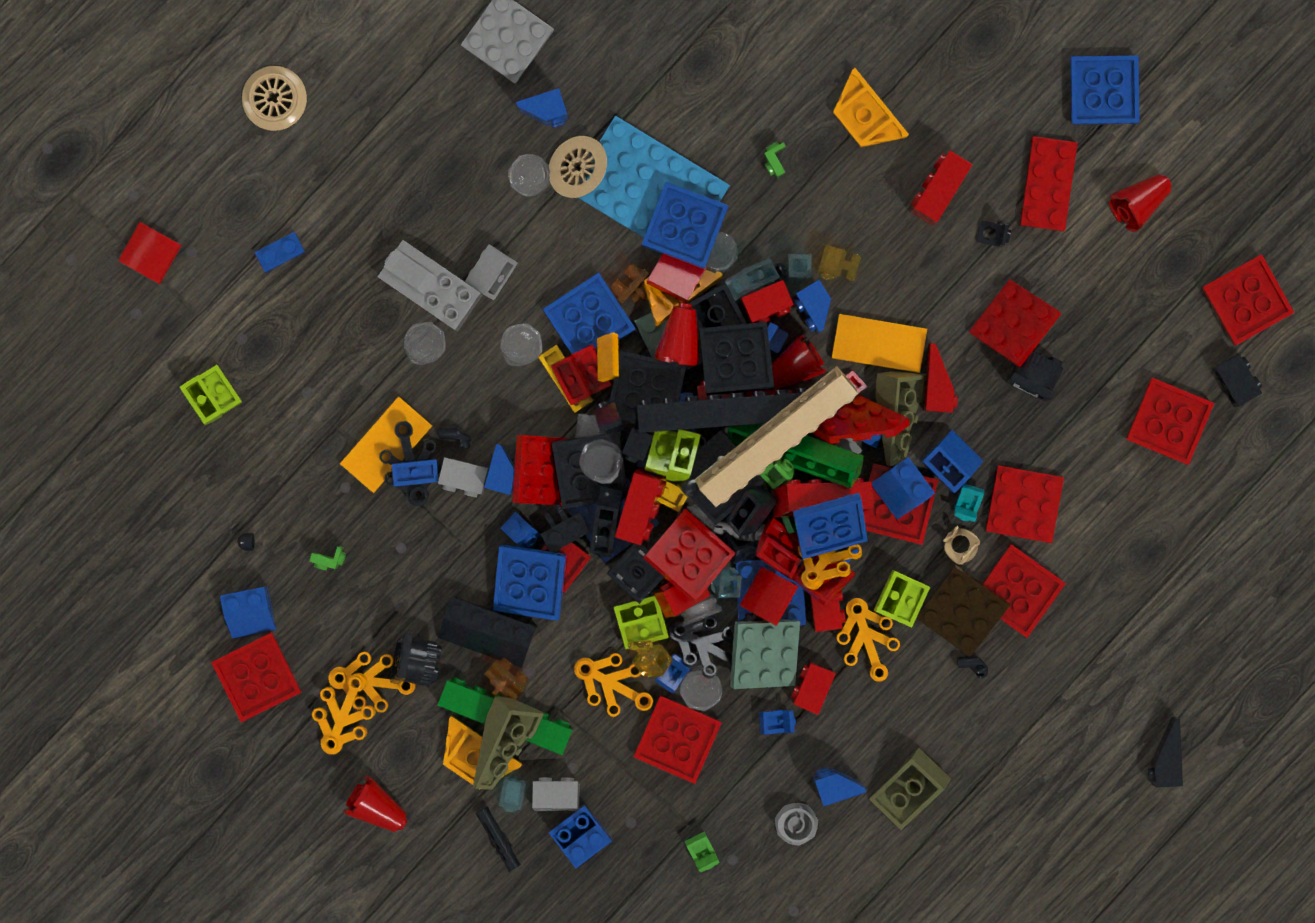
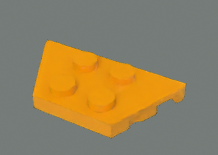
[833,68,909,148]
[644,270,723,327]
[443,715,522,790]

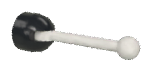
[678,456,724,498]

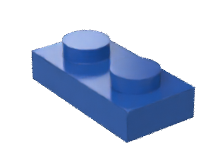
[255,232,305,273]
[391,459,438,487]

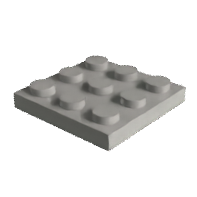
[461,0,554,85]

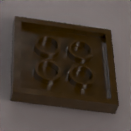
[916,565,1010,657]

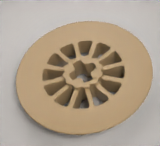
[242,66,307,131]
[548,136,607,198]

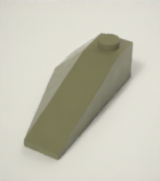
[876,371,927,466]
[473,697,544,790]

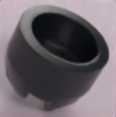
[769,263,787,282]
[237,533,255,551]

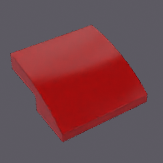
[118,222,182,284]
[551,344,613,405]
[756,518,801,579]
[740,566,798,626]

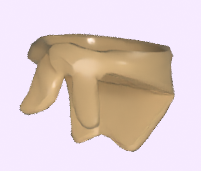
[943,526,980,564]

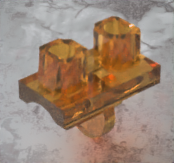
[610,263,649,304]
[484,658,528,700]

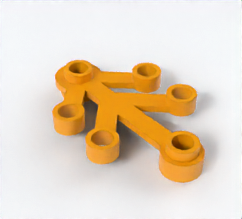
[798,544,862,590]
[836,598,900,682]
[329,652,416,712]
[574,653,653,717]
[312,673,376,754]

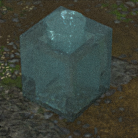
[787,254,812,279]
[711,568,742,598]
[499,777,527,813]

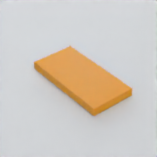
[831,314,927,373]
[340,397,432,493]

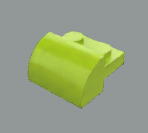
[179,365,242,425]
[645,430,701,481]
[874,570,930,628]
[614,595,669,649]

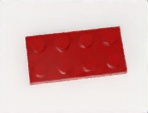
[1020,136,1077,232]

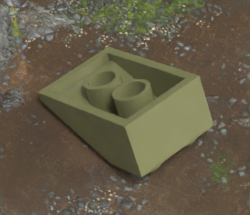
[869,748,951,830]

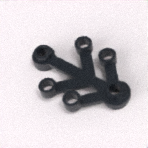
[379,421,441,506]
[668,616,734,679]

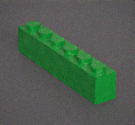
[727,423,864,488]
[438,677,573,755]

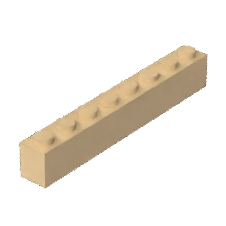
[696,366,858,507]

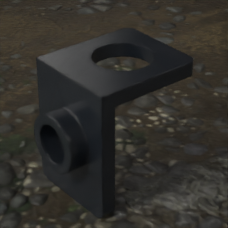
[976,221,1011,248]
[722,532,759,564]

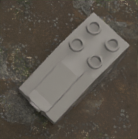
[378,240,483,332]

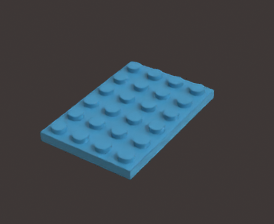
[573,116,730,238]

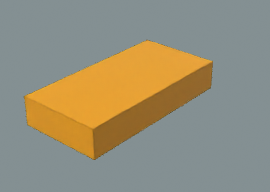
[597,332,619,382]

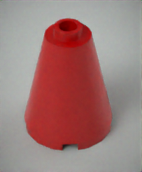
[1109,174,1172,232]
[655,302,700,365]
[772,334,827,390]
[343,775,408,832]

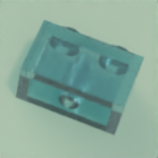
[725,258,780,301]

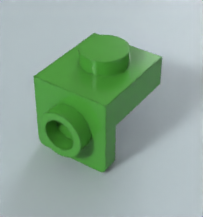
[764,142,786,179]
[760,457,795,489]
[309,546,346,571]
[685,831,719,872]

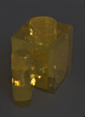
[817,245,861,282]
[628,640,673,677]

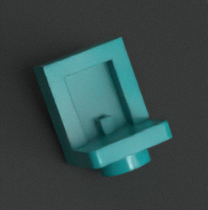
[954,484,984,522]

